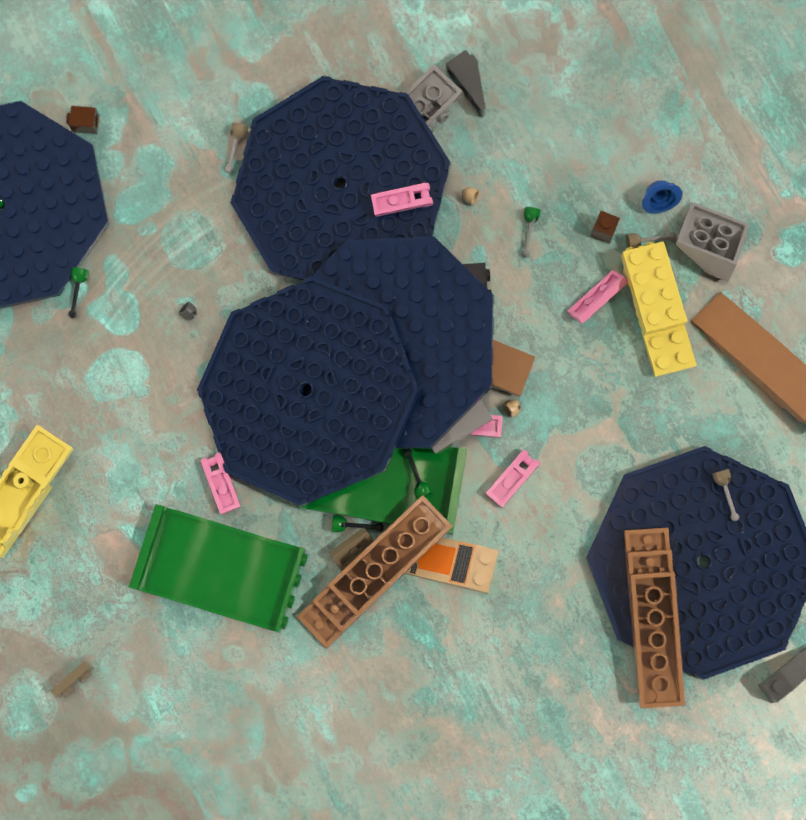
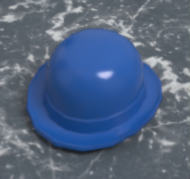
[642,180,683,214]

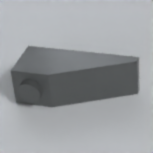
[446,50,486,118]
[758,648,806,703]

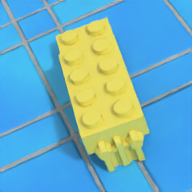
[621,241,697,378]
[0,425,74,559]

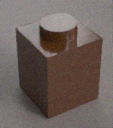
[66,105,100,134]
[591,210,620,244]

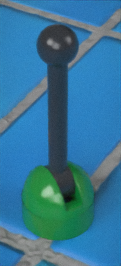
[68,267,89,318]
[404,449,433,499]
[332,515,384,533]

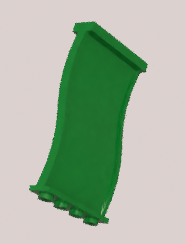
[300,447,467,535]
[129,504,308,633]

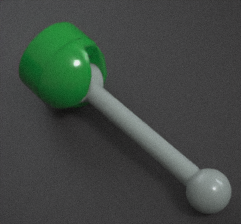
[521,207,541,258]

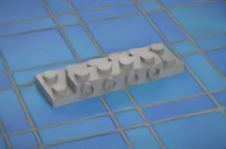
[405,64,463,133]

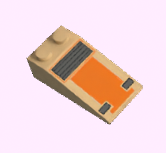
[405,537,499,595]

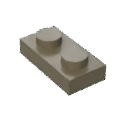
[329,527,374,571]
[51,661,94,698]

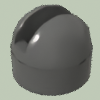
[179,301,197,320]

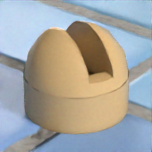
[462,187,479,205]
[503,399,521,418]

